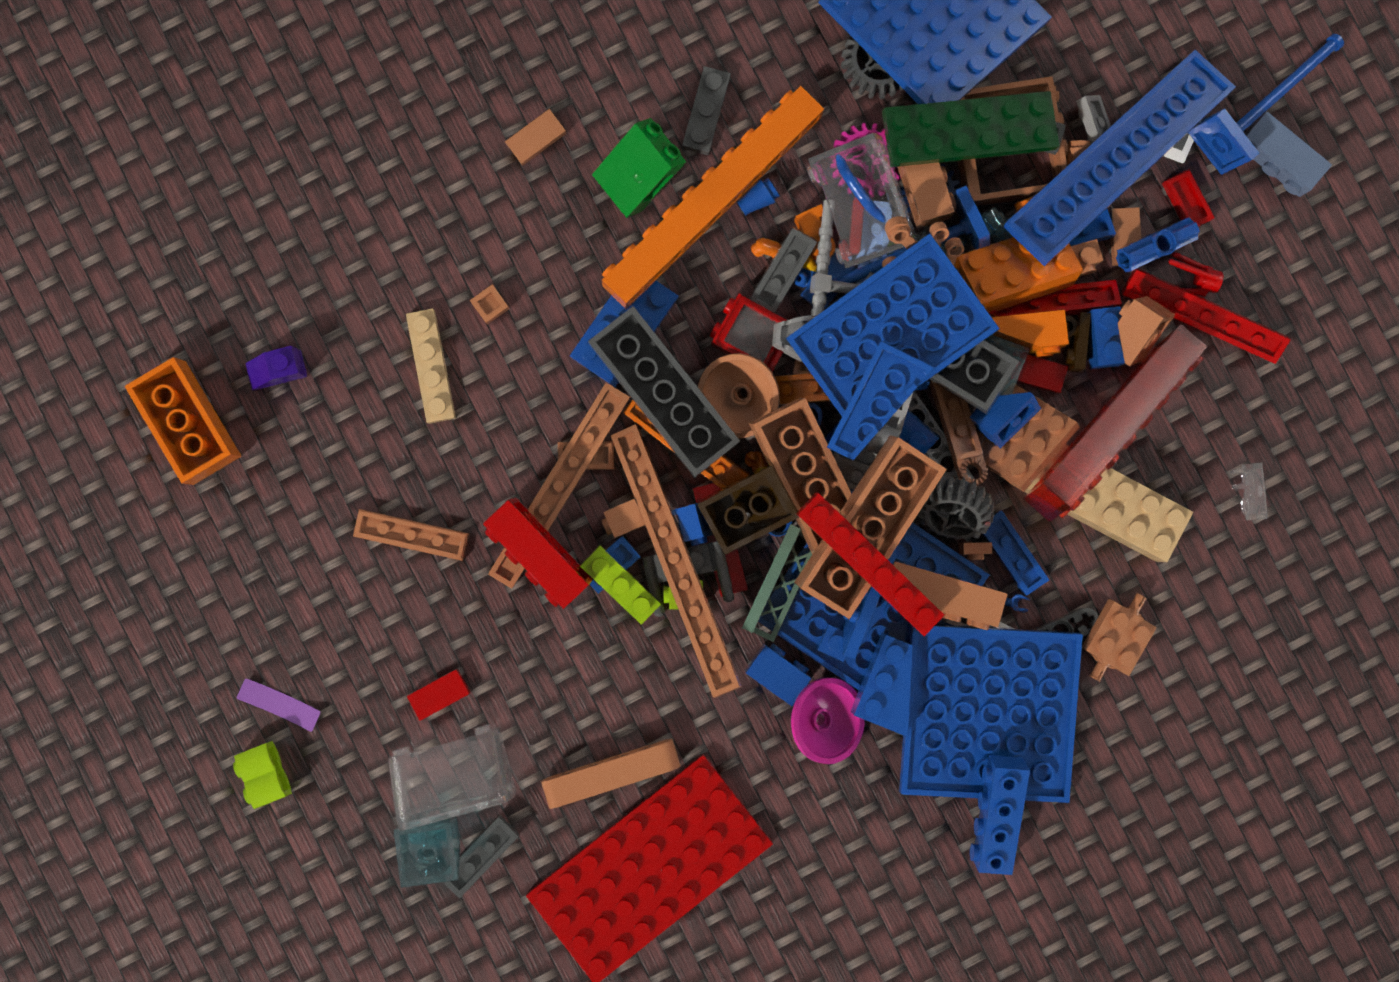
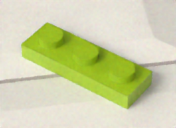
[580,545,661,625]

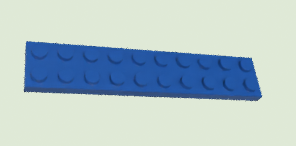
[1003,50,1236,266]

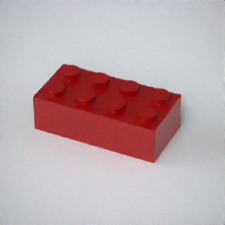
[483,497,593,609]

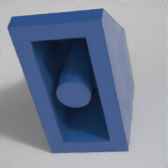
[970,392,1041,449]

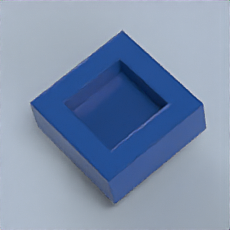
[817,624,846,662]

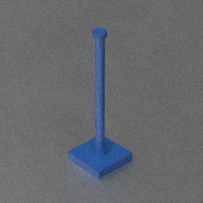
[1189,34,1344,175]
[828,186,990,294]

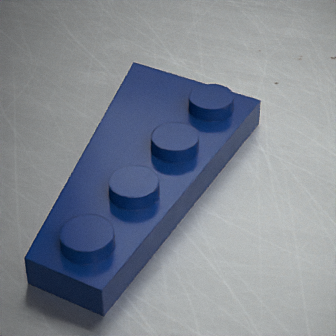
[827,341,934,461]

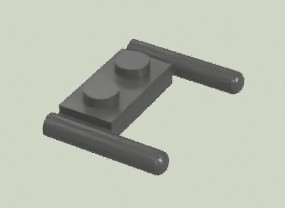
[642,541,734,617]

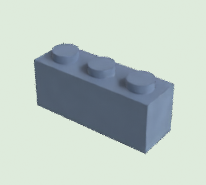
[1244,111,1332,197]

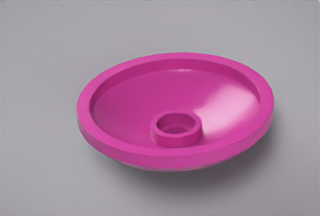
[791,678,865,764]

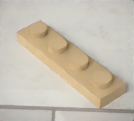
[406,309,456,424]

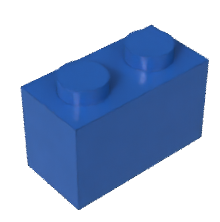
[1087,306,1125,370]
[745,643,812,706]

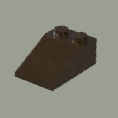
[697,465,799,555]

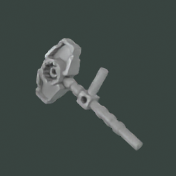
[772,200,860,362]

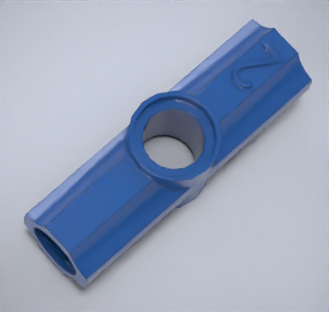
[1116,217,1200,272]

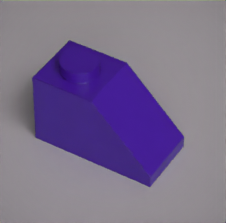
[245,346,307,391]

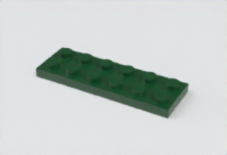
[882,91,1060,168]

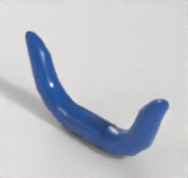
[836,154,886,222]

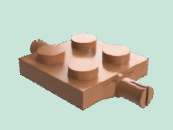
[1082,593,1157,682]

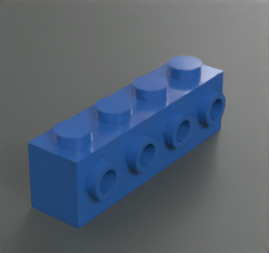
[970,755,1030,875]

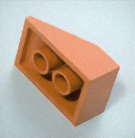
[986,310,1069,358]

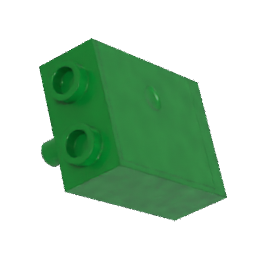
[592,118,686,218]

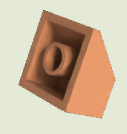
[1118,296,1175,366]

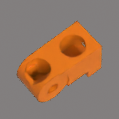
[794,204,836,261]

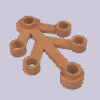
[882,216,964,271]

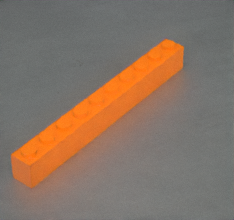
[602,86,824,309]

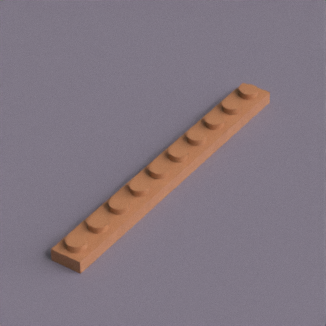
[610,424,742,698]

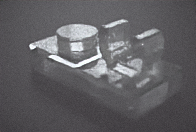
[1230,462,1268,520]

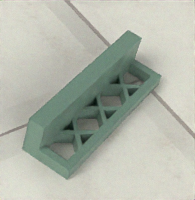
[742,524,812,642]

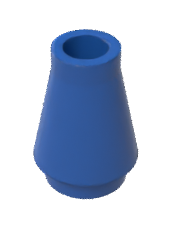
[737,178,780,216]

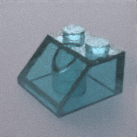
[394,816,460,888]

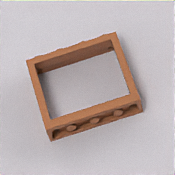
[958,76,1068,206]

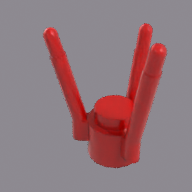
[1169,251,1224,297]

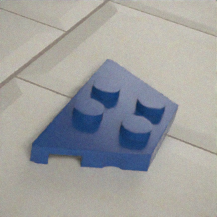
[843,553,897,659]

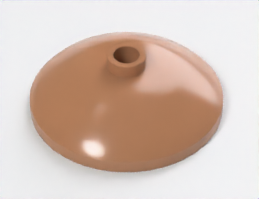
[698,353,780,438]

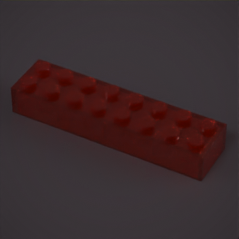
[1023,324,1208,522]

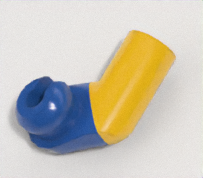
[794,254,817,287]

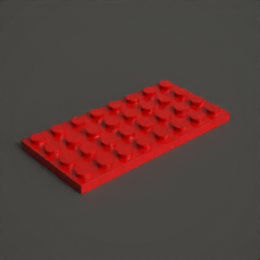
[526,754,773,982]

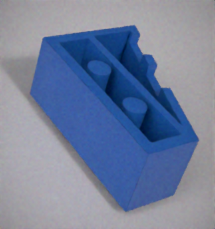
[851,633,913,737]

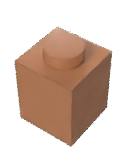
[601,499,645,538]

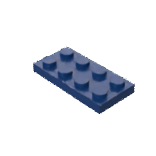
[570,281,679,388]

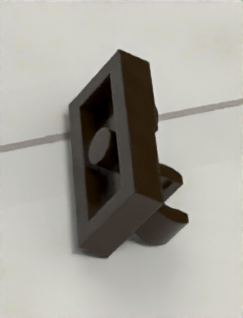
[1064,312,1091,372]

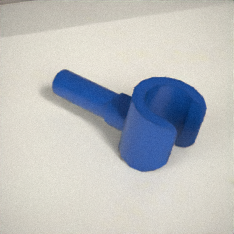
[1005,594,1030,613]

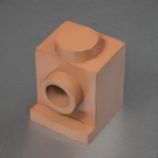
[1071,239,1103,277]

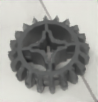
[841,38,904,100]
[917,475,995,542]

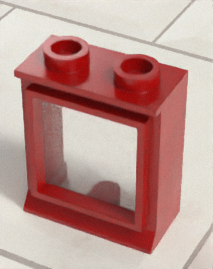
[710,293,786,373]

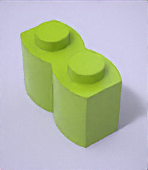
[233,741,292,809]

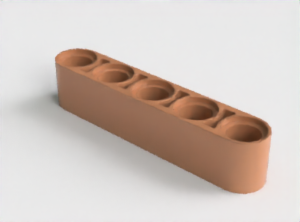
[541,739,681,809]

